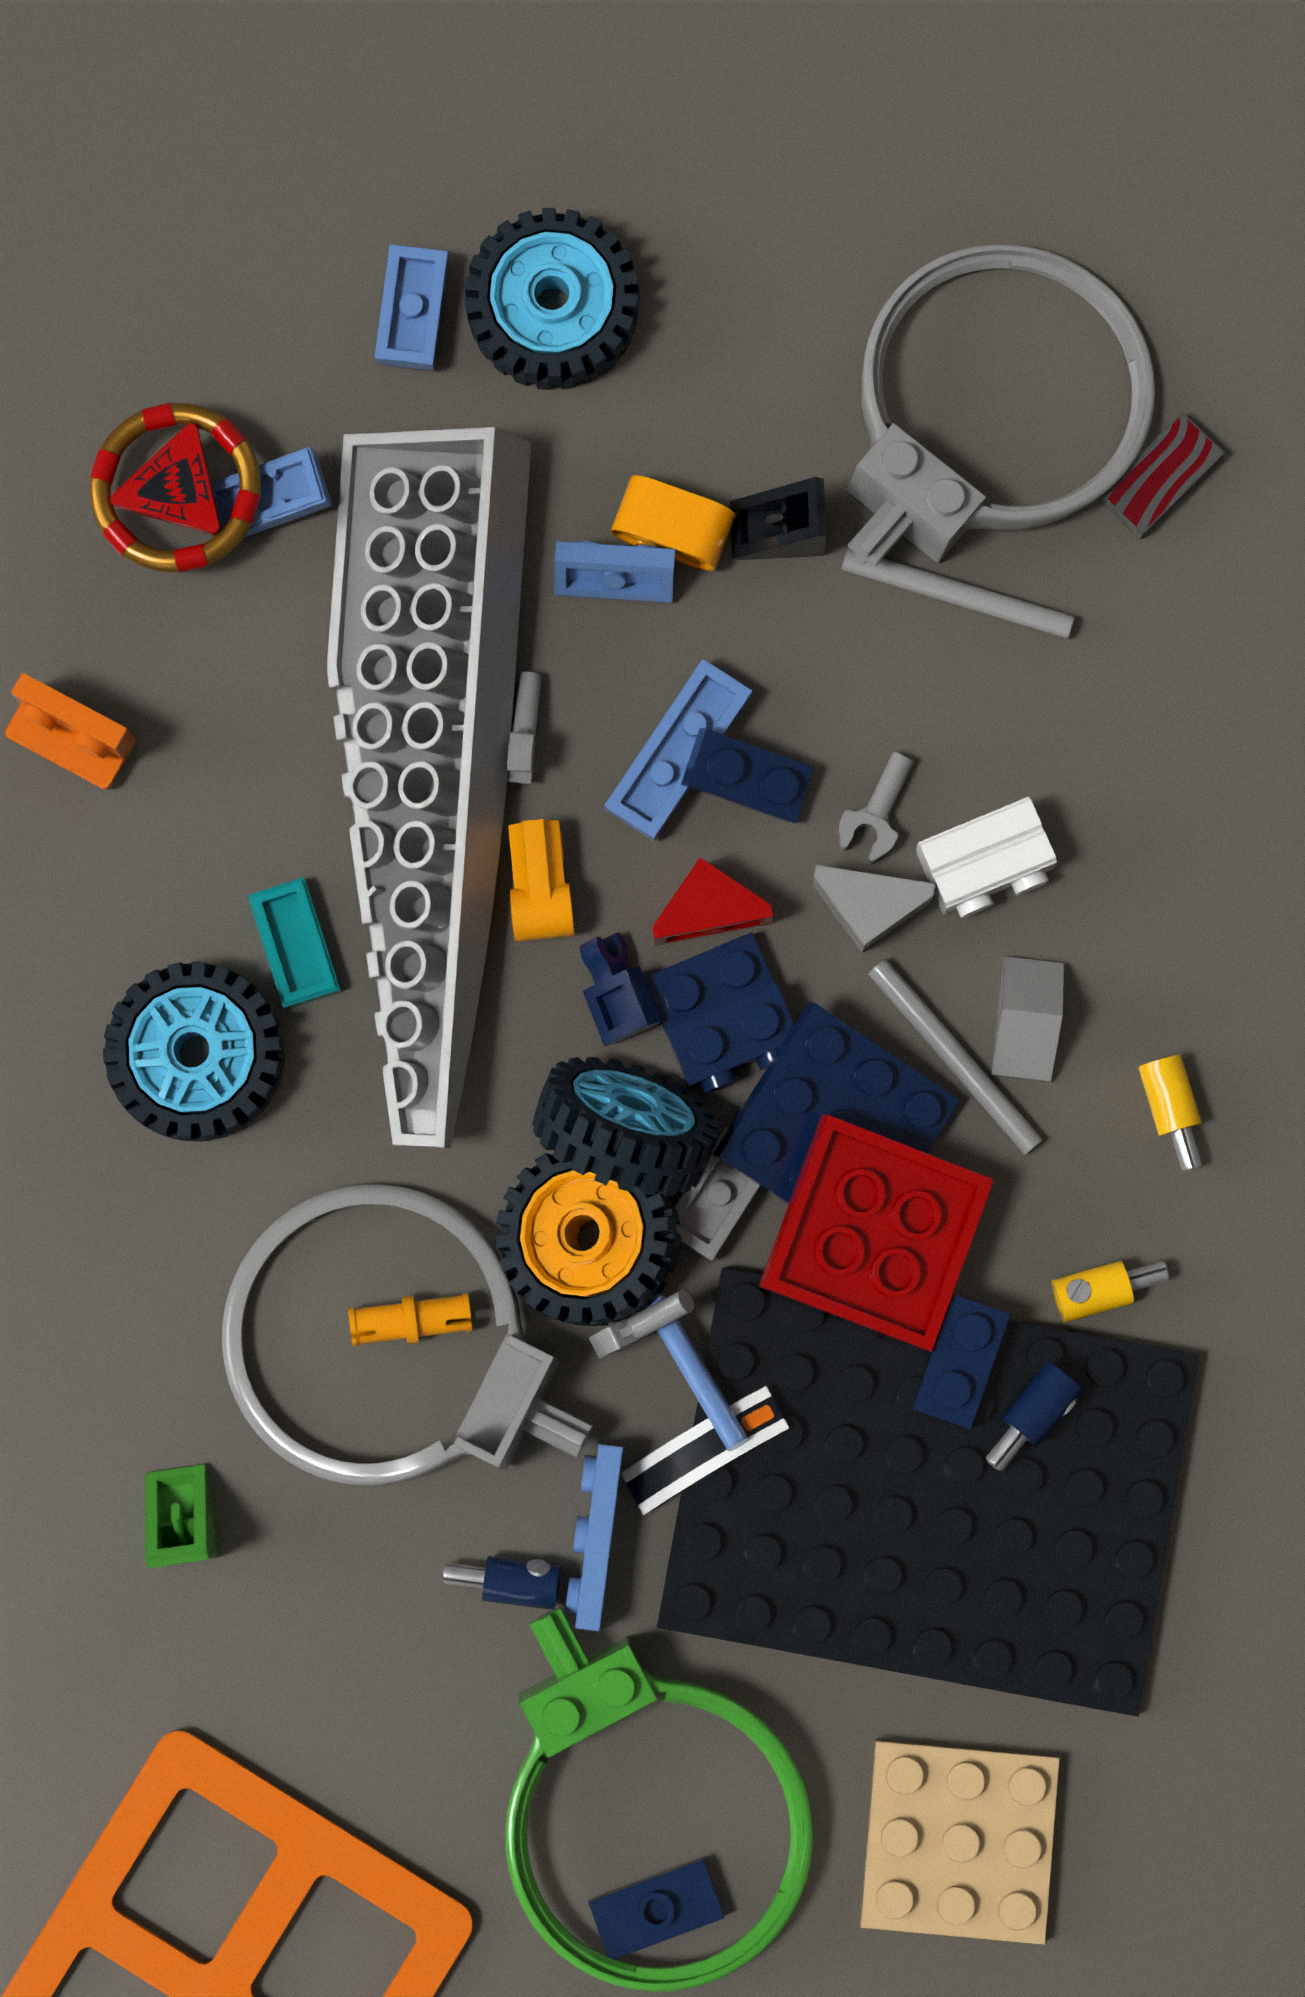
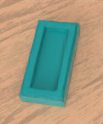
[247,877,342,1010]

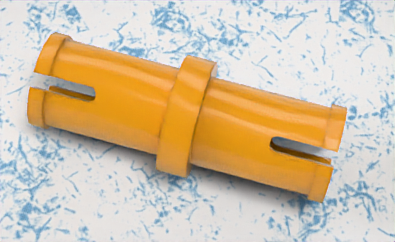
[348,1293,473,1347]

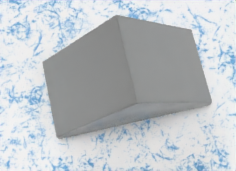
[812,865,935,952]
[990,956,1064,1083]

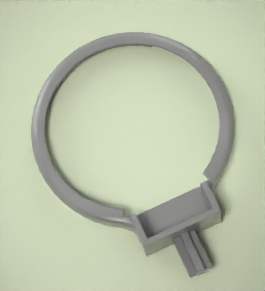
[847,244,1155,567]
[222,1184,593,1486]

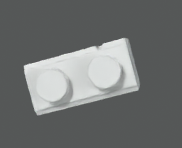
[916,796,1057,918]

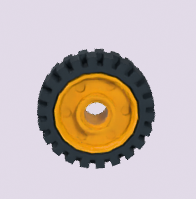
[495,1153,681,1326]

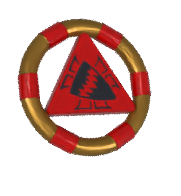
[90,402,261,573]

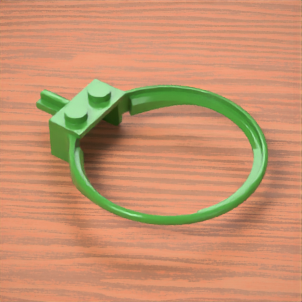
[505,1607,813,1992]

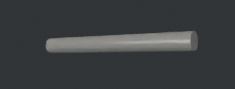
[841,548,1075,639]
[868,958,1043,1155]

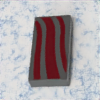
[1098,412,1225,539]

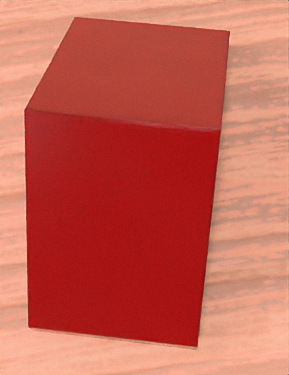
[652,857,773,946]

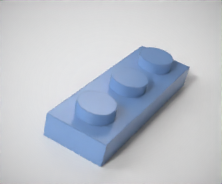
[604,659,752,842]
[565,1444,624,1631]

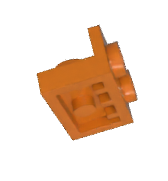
[5,672,137,790]

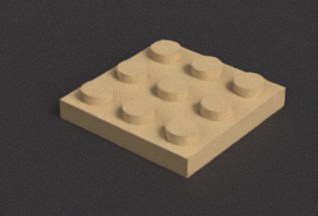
[860,1740,1059,1945]

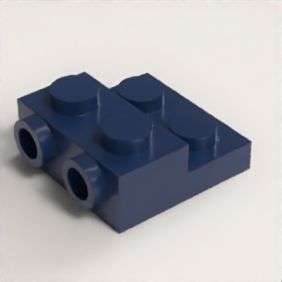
[644,932,794,1094]

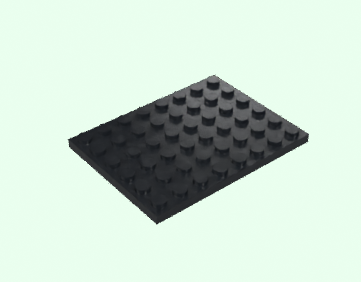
[657,1267,1199,1717]

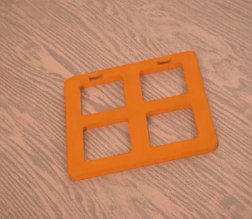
[1,1730,473,1997]

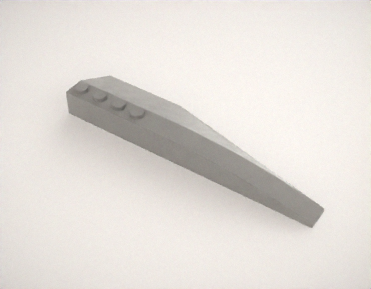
[327,427,532,1148]

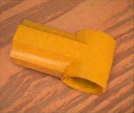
[508,819,575,942]

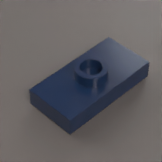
[588,1858,725,1959]

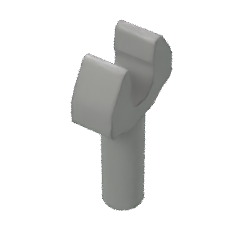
[507,672,542,784]
[838,752,914,864]
[589,1290,694,1360]

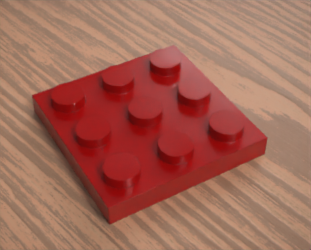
[758,1114,994,1351]

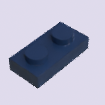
[681,728,814,824]
[912,1294,1011,1430]

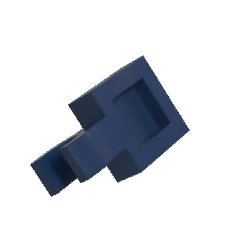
[579,932,661,1046]

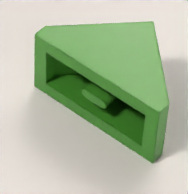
[145,1464,218,1568]

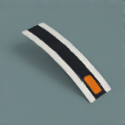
[621,1386,789,1516]

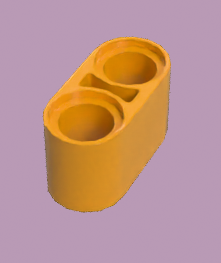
[610,475,736,571]

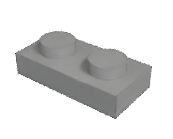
[674,1127,760,1262]

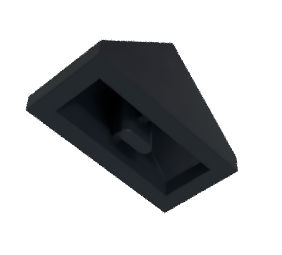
[730,477,827,560]

